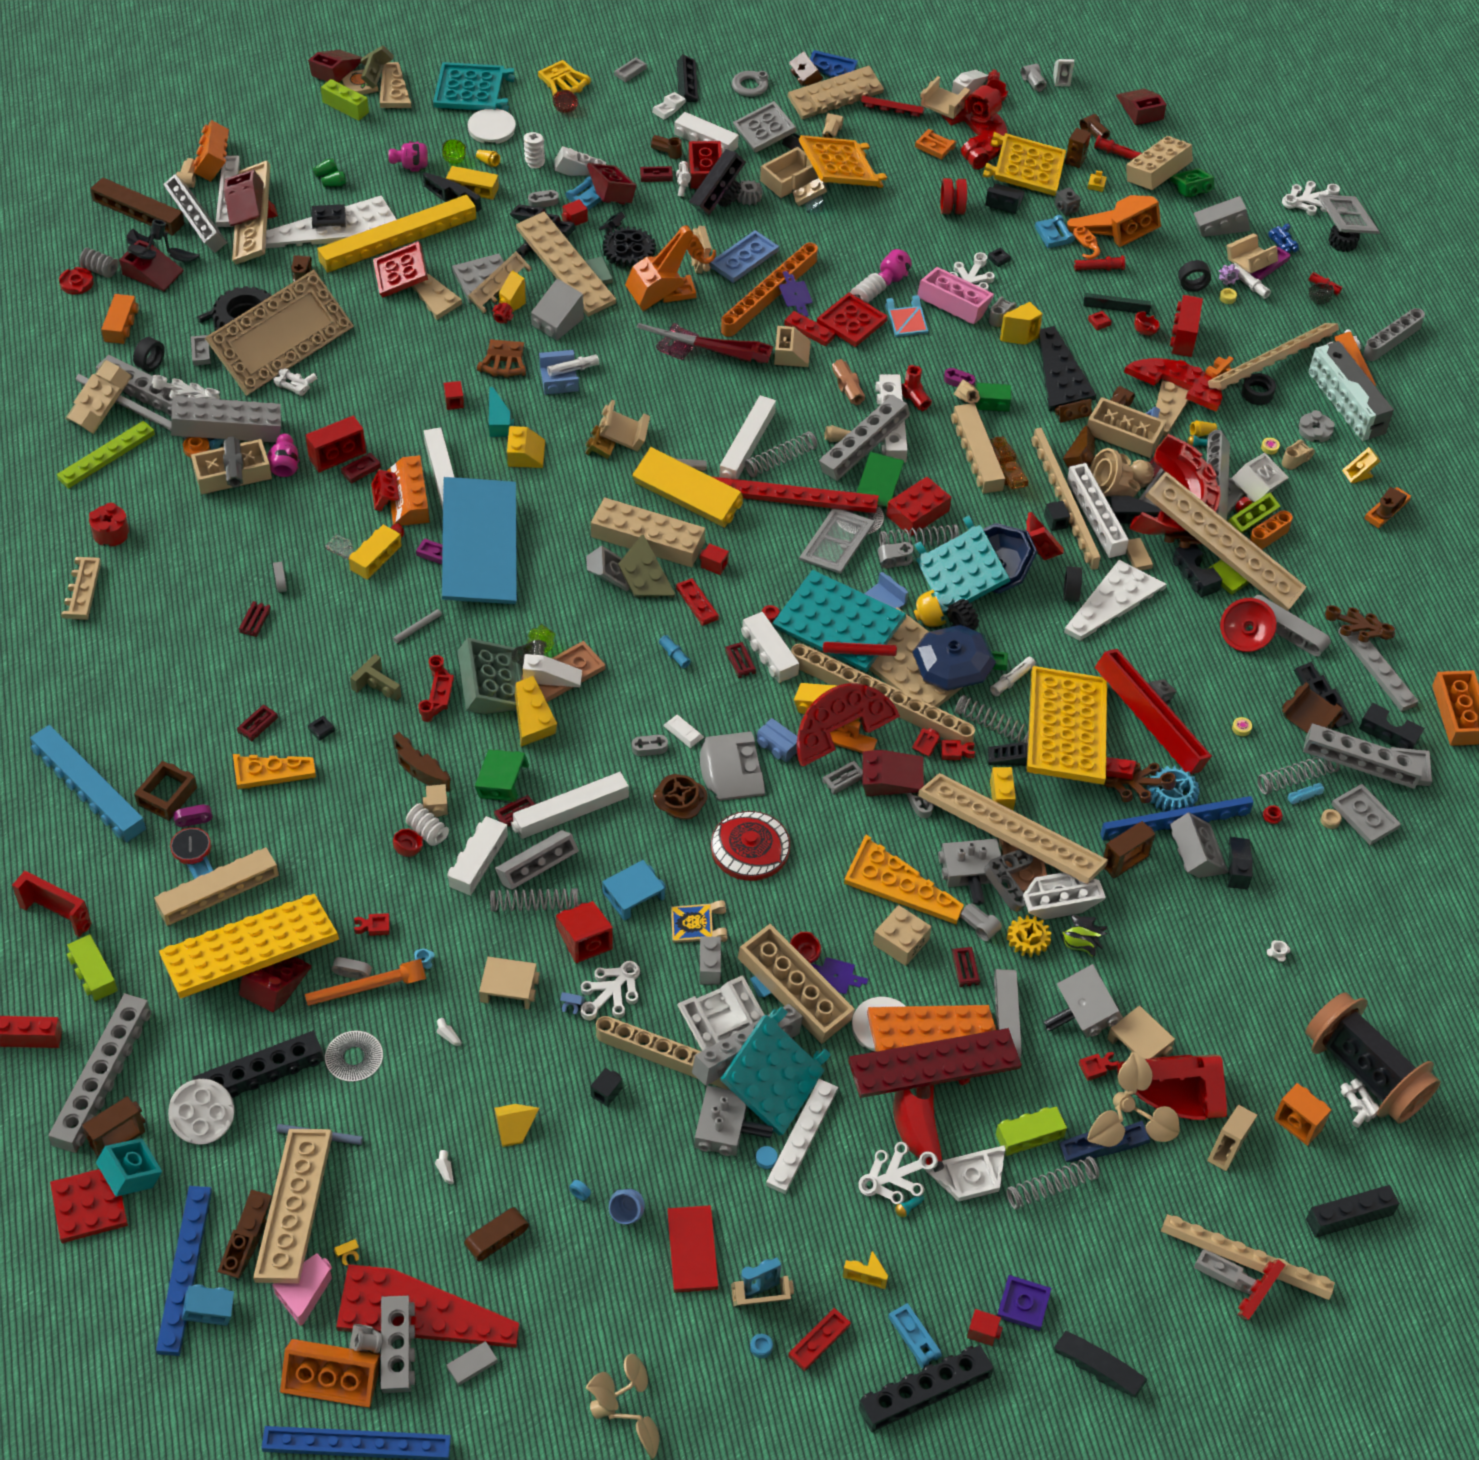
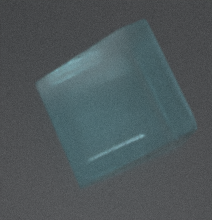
[805,195,824,213]

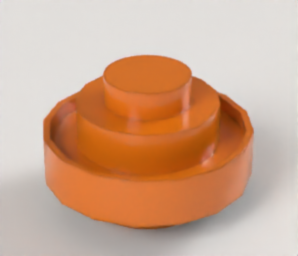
[183,437,210,458]

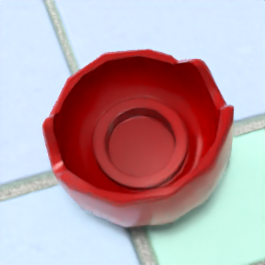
[986,79,1008,102]
[1134,311,1160,336]
[393,828,423,857]
[790,932,821,964]

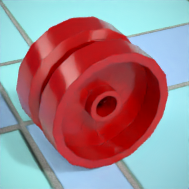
[940,178,967,215]

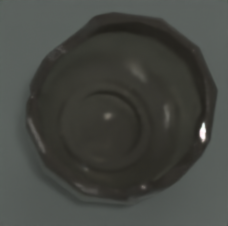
[1309,283,1334,305]

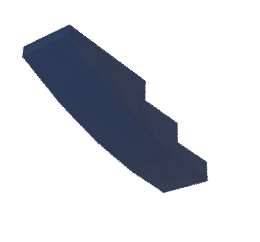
[1059,1121,1151,1162]

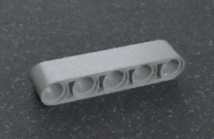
[1363,308,1425,361]
[1254,595,1331,657]
[994,969,1021,1059]

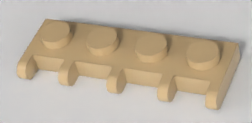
[468,251,531,313]
[61,557,101,620]

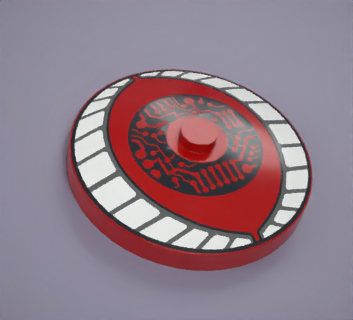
[711,811,790,881]

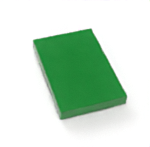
[857,452,904,509]

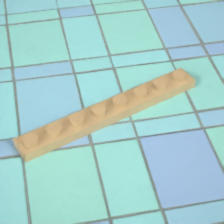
[1161,1214,1335,1300]

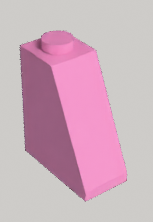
[272,1253,332,1326]

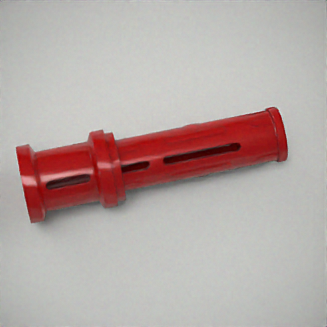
[1094,135,1142,160]
[1074,255,1125,271]

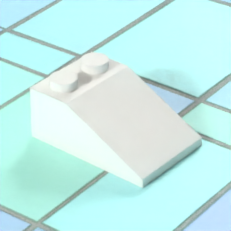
[1232,453,1289,502]

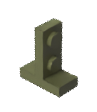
[361,45,394,88]
[350,654,401,701]

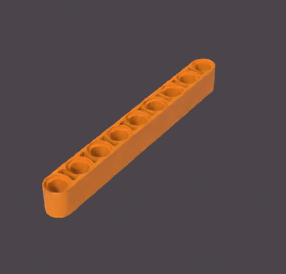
[721,243,818,337]

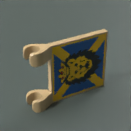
[671,900,728,943]

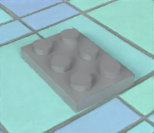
[1331,784,1401,845]

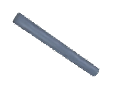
[277,1124,363,1145]

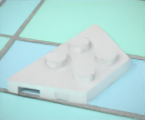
[926,1145,1005,1202]

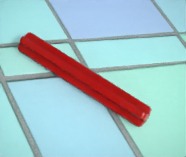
[823,642,897,656]

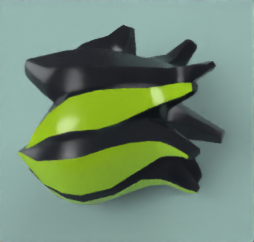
[1060,915,1108,957]

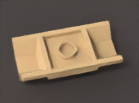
[65,360,132,434]

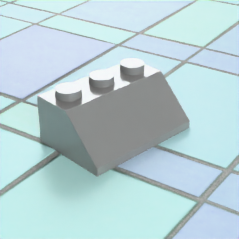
[1170,812,1228,878]

